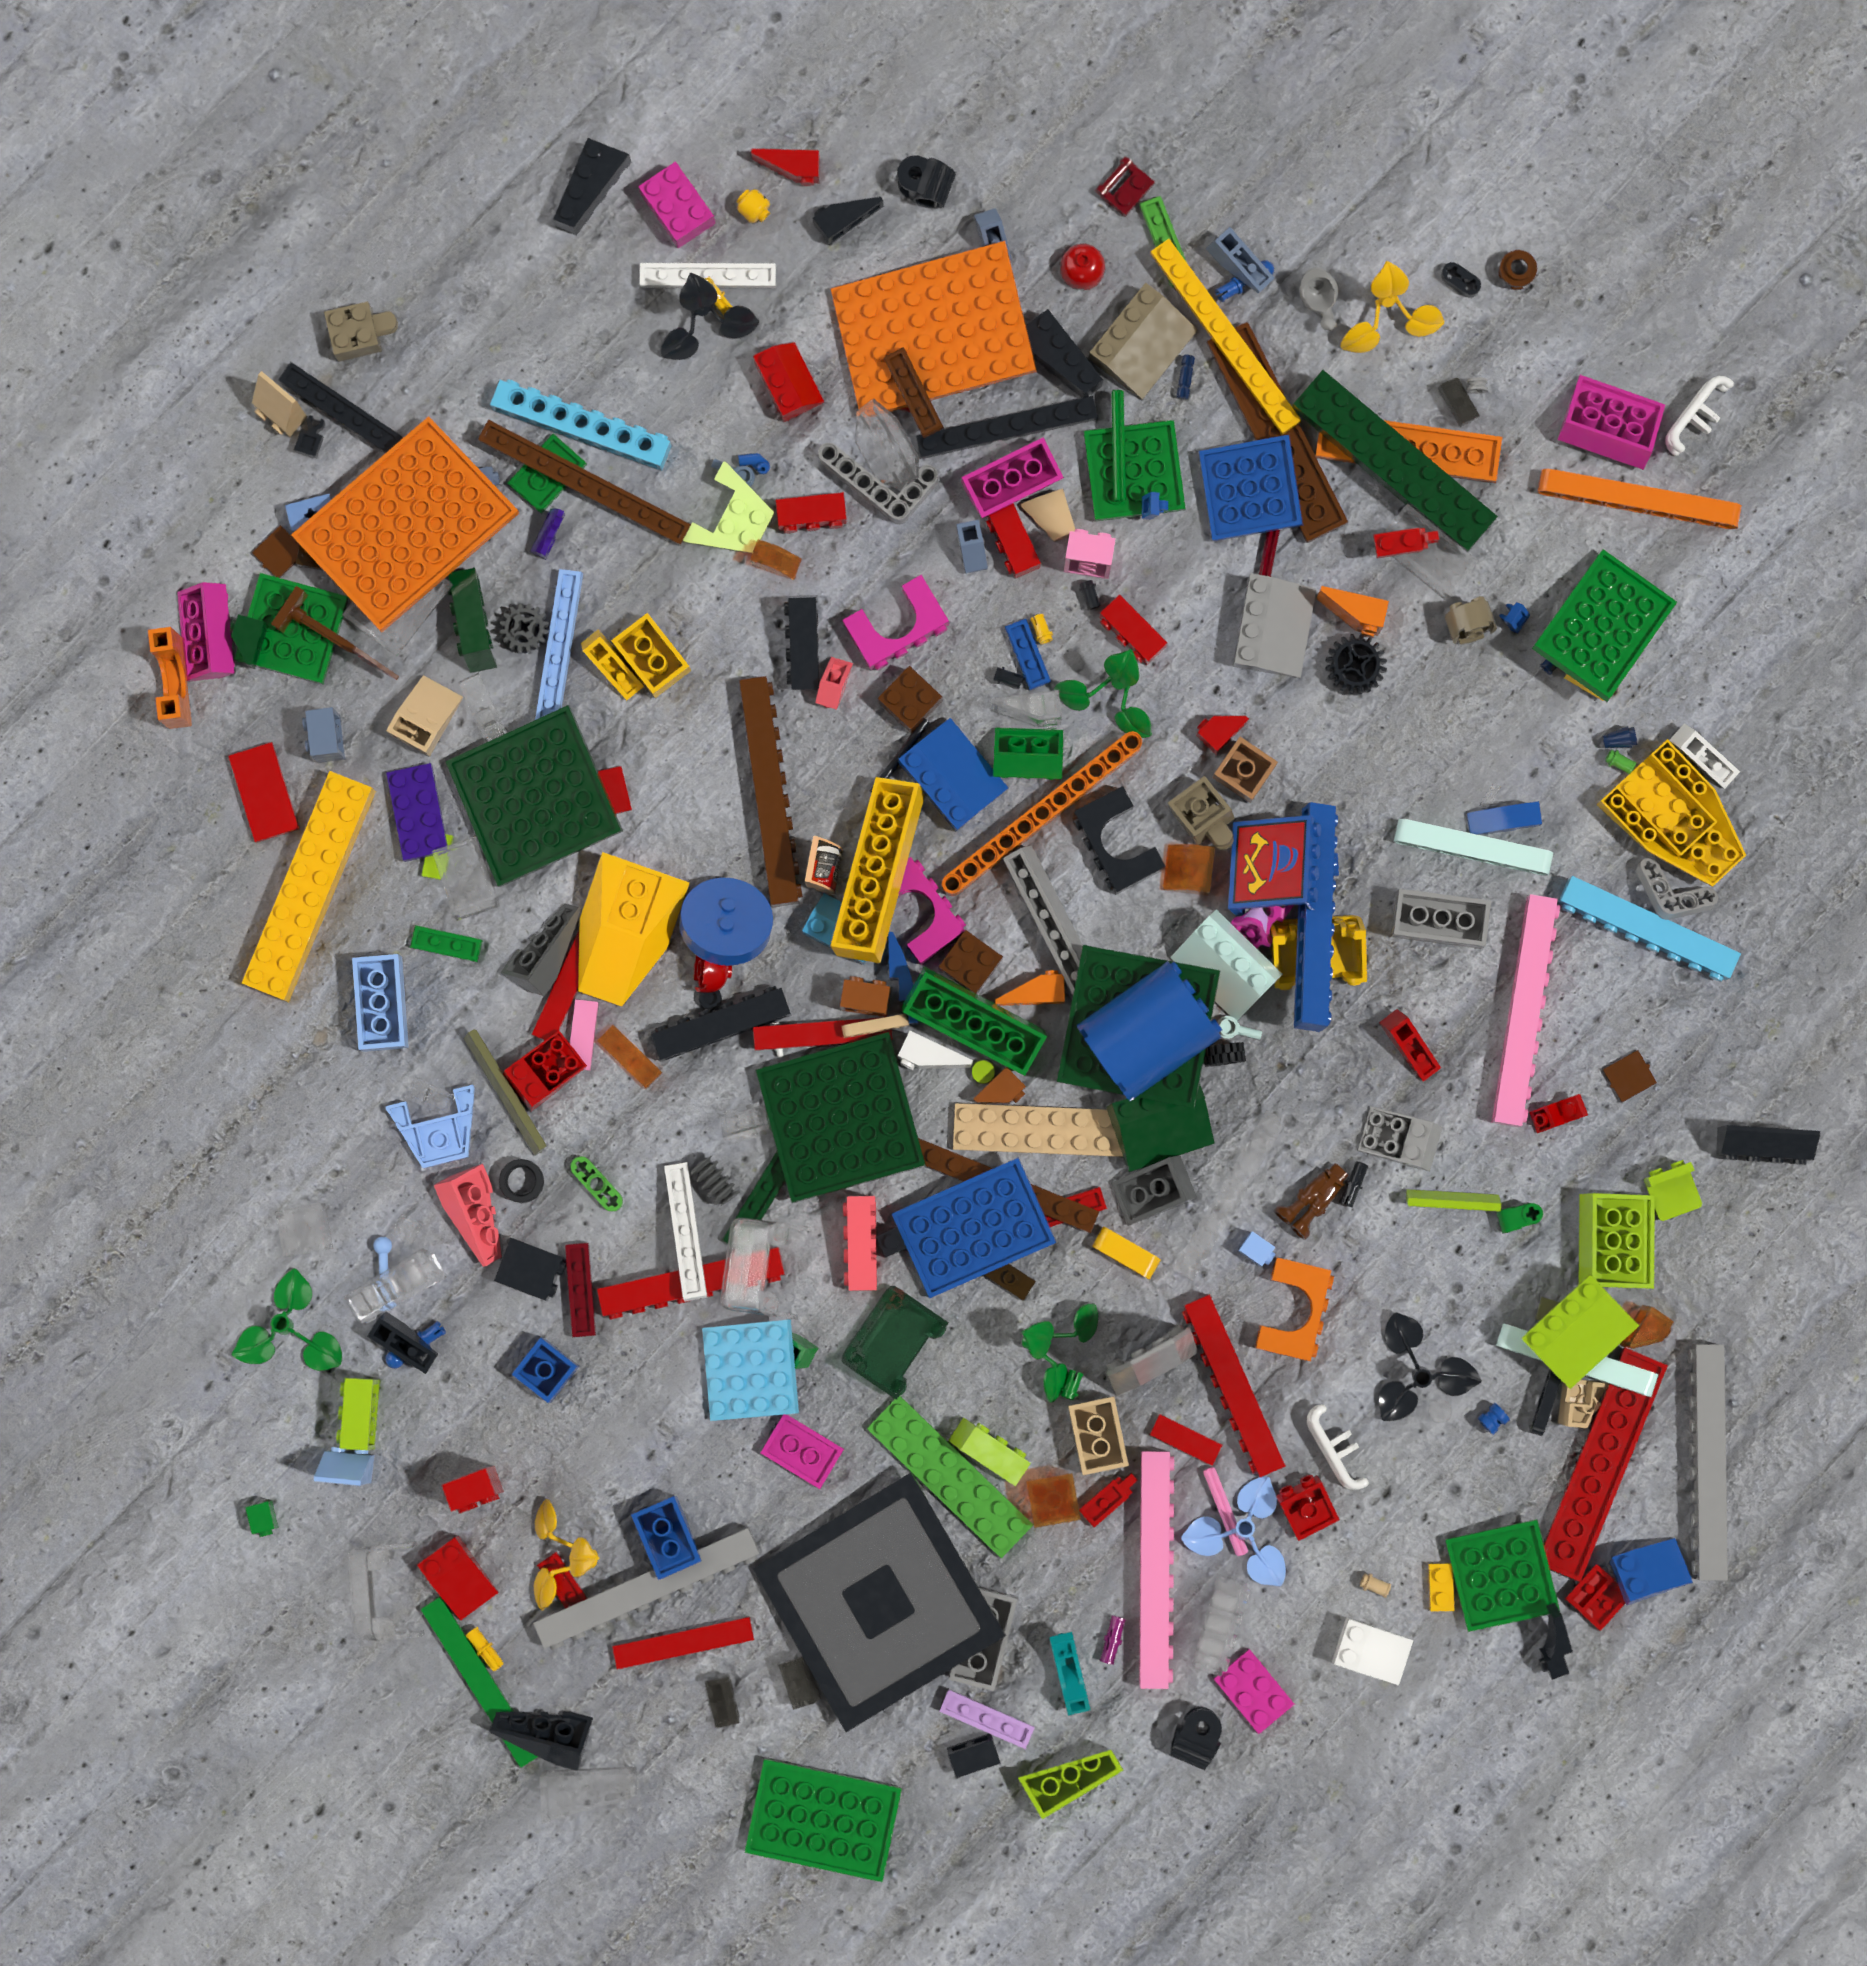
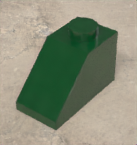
[230,614,268,669]

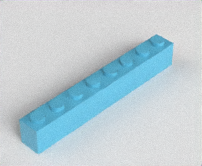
[1558,876,1741,982]

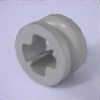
[1467,378,1488,394]

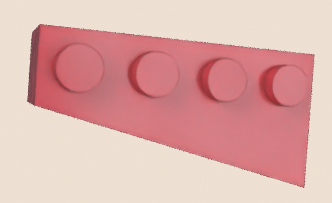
[843,1196,877,1291]

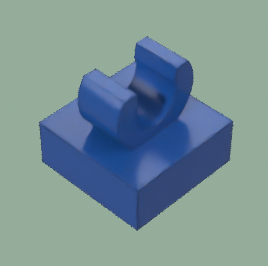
[1142,492,1168,520]
[1499,602,1530,634]

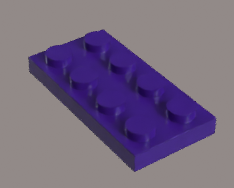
[386,763,449,862]

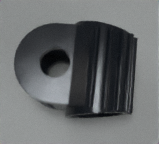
[897,155,956,209]
[1170,1707,1222,1771]

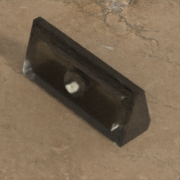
[1438,377,1480,427]

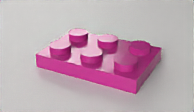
[761,1414,844,1489]
[1213,1649,1295,1734]

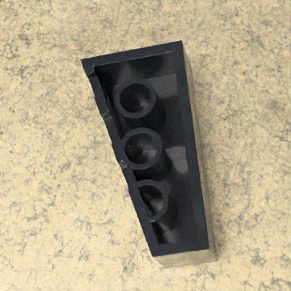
[553,138,632,236]

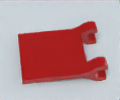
[598,766,632,814]

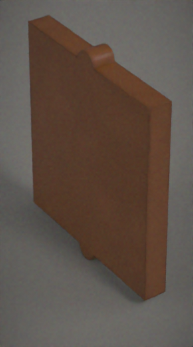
[252,525,299,578]
[1603,1050,1657,1103]

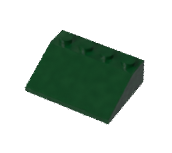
[1106,1083,1215,1172]

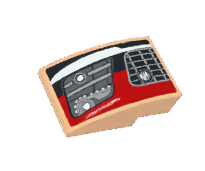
[805,836,843,894]

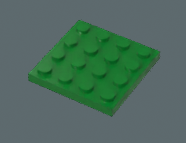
[1084,420,1186,522]
[235,573,349,685]
[1445,1519,1560,1632]

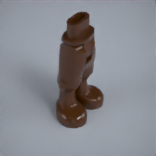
[1274,1163,1349,1240]

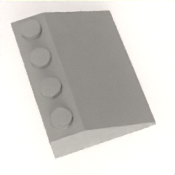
[1233,573,1316,678]

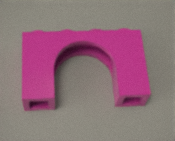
[842,575,949,671]
[898,857,966,965]

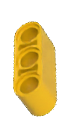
[1092,1226,1161,1280]

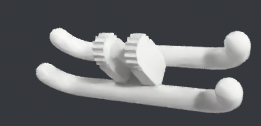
[1665,376,1734,456]
[1307,1404,1369,1490]

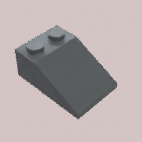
[1111,1155,1197,1226]

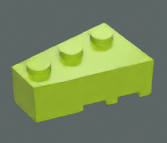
[948,1417,1031,1486]

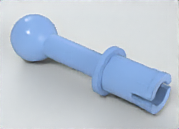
[373,1237,394,1304]

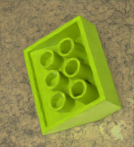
[1579,1193,1655,1289]
[1521,1274,1639,1389]

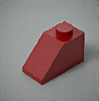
[1196,716,1249,755]

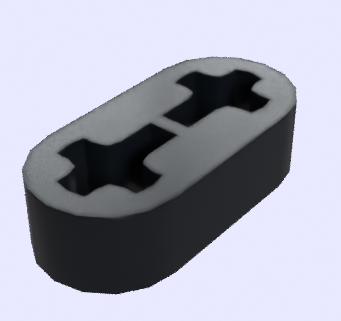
[1441,262,1481,298]

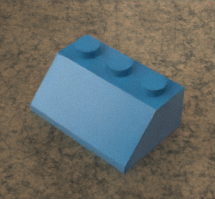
[802,893,866,965]

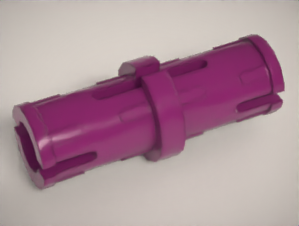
[1099,1615,1126,1665]

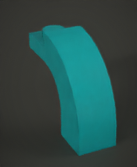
[1049,1632,1091,1716]

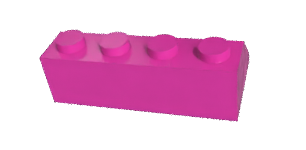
[961,437,1064,518]
[177,582,235,682]

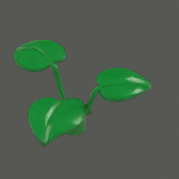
[1054,649,1152,738]
[232,1268,342,1371]
[1022,1303,1099,1403]

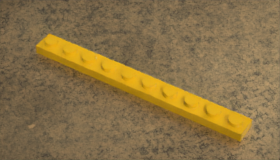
[1150,239,1301,435]

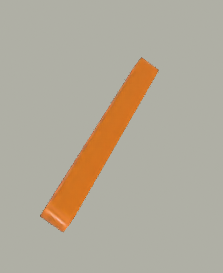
[942,732,1142,896]

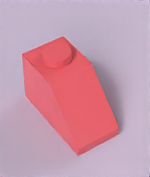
[815,657,853,710]

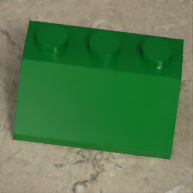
[993,728,1063,780]

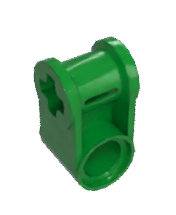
[1496,1203,1543,1234]

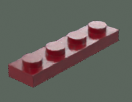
[565,1243,596,1338]

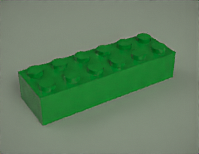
[902,966,1047,1076]

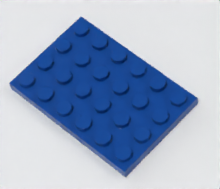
[892,1157,1057,1299]

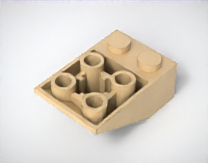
[386,675,463,757]

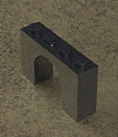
[1072,786,1166,895]

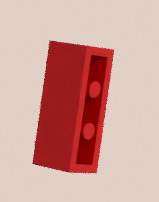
[776,492,847,534]
[986,503,1041,579]
[1099,594,1168,665]

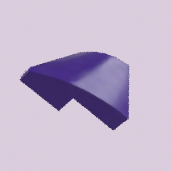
[530,508,565,560]

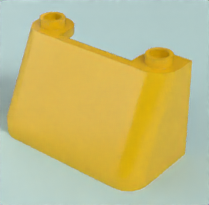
[1270,915,1367,990]

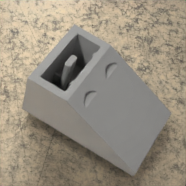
[1358,1107,1443,1172]

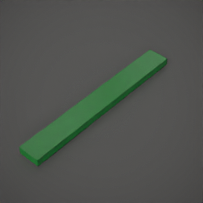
[420,1596,538,1768]

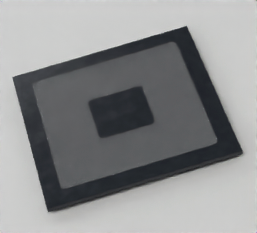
[753,1472,1006,1732]

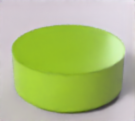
[972,1060,995,1084]

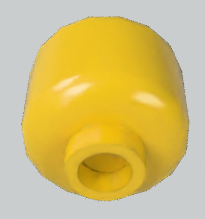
[737,189,770,223]

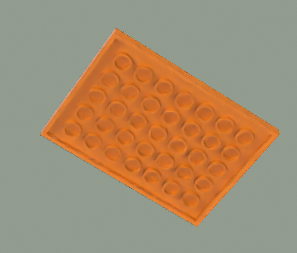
[831,241,1037,419]
[291,416,519,633]

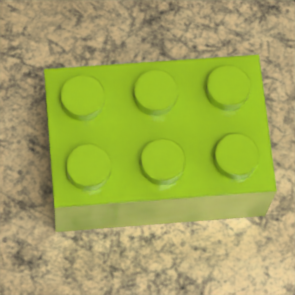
[336,1378,380,1451]

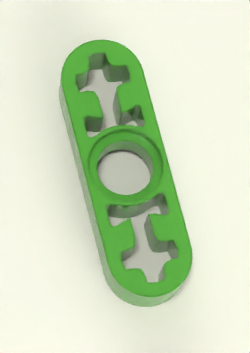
[571,1156,623,1212]

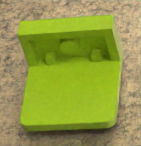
[1643,1160,1702,1221]

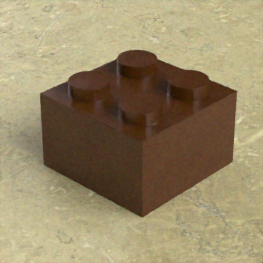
[878,666,943,733]
[939,930,1003,994]

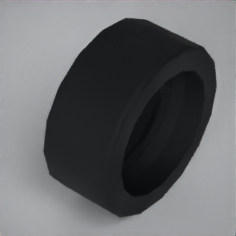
[499,1159,544,1203]

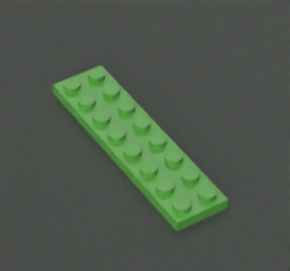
[867,1395,1034,1559]

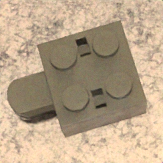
[324,301,398,362]
[1168,776,1235,850]

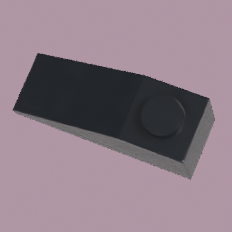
[812,196,884,245]
[367,1312,438,1374]

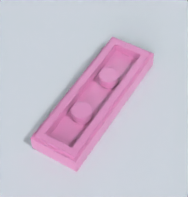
[570,999,599,1071]

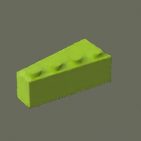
[1018,1750,1124,1819]

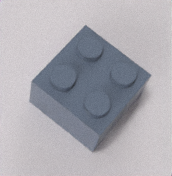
[302,707,345,763]

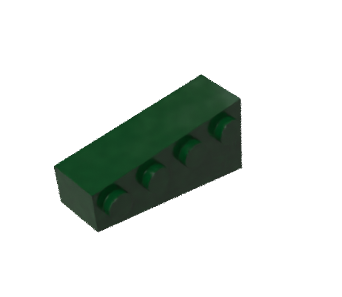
[446,568,497,673]

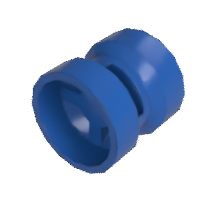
[1477,1403,1510,1435]

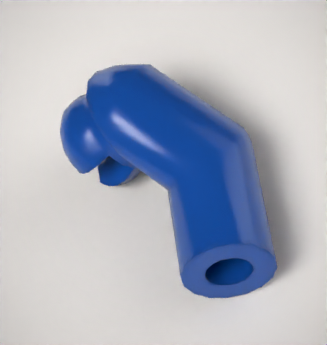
[738,453,770,475]

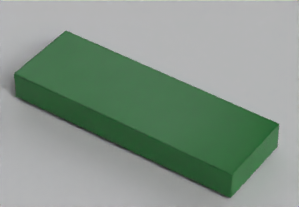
[410,925,483,963]

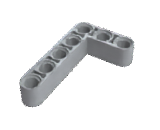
[818,443,938,524]

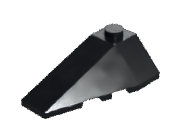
[490,1712,593,1771]

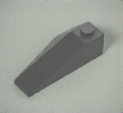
[500,904,581,996]

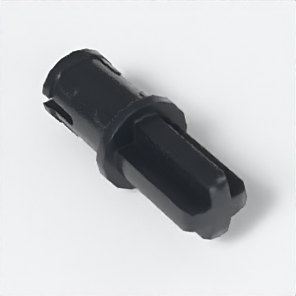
[1339,1161,1368,1208]

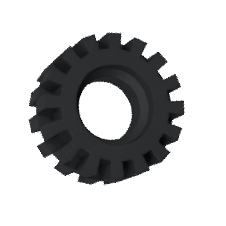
[1204,1042,1246,1067]

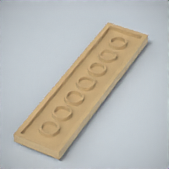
[953,1103,1123,1157]

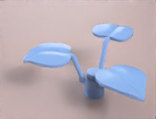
[1181,1476,1286,1586]

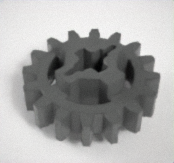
[500,603,550,653]

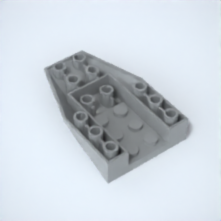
[1104,1326,1198,1396]

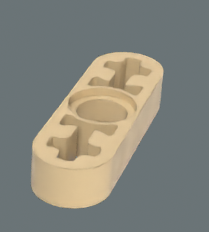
[842,1014,909,1038]

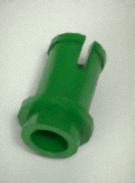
[1060,1369,1084,1401]

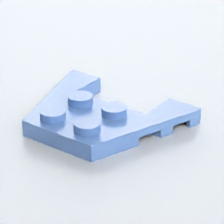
[385,1085,475,1169]

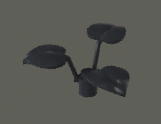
[660,273,759,360]
[1378,1312,1481,1421]

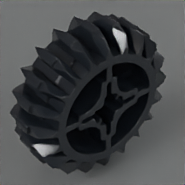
[1325,634,1387,696]

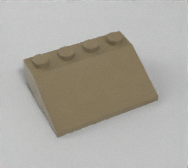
[1089,282,1198,400]

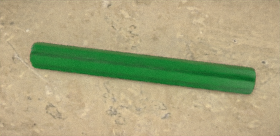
[1111,390,1126,502]

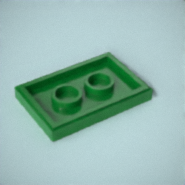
[508,433,587,514]

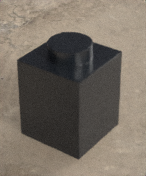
[876,1227,907,1258]

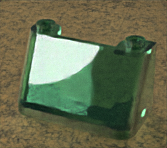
[842,1285,949,1400]

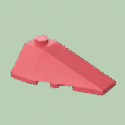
[434,1164,502,1267]

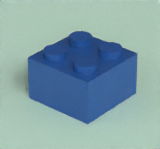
[512,1337,580,1403]

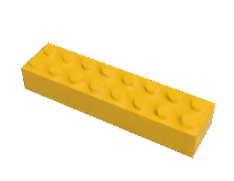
[830,777,925,963]

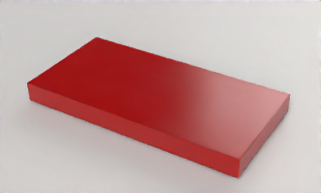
[228,742,300,843]

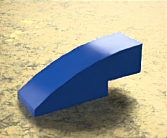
[1467,801,1542,835]

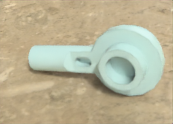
[1217,1016,1262,1040]

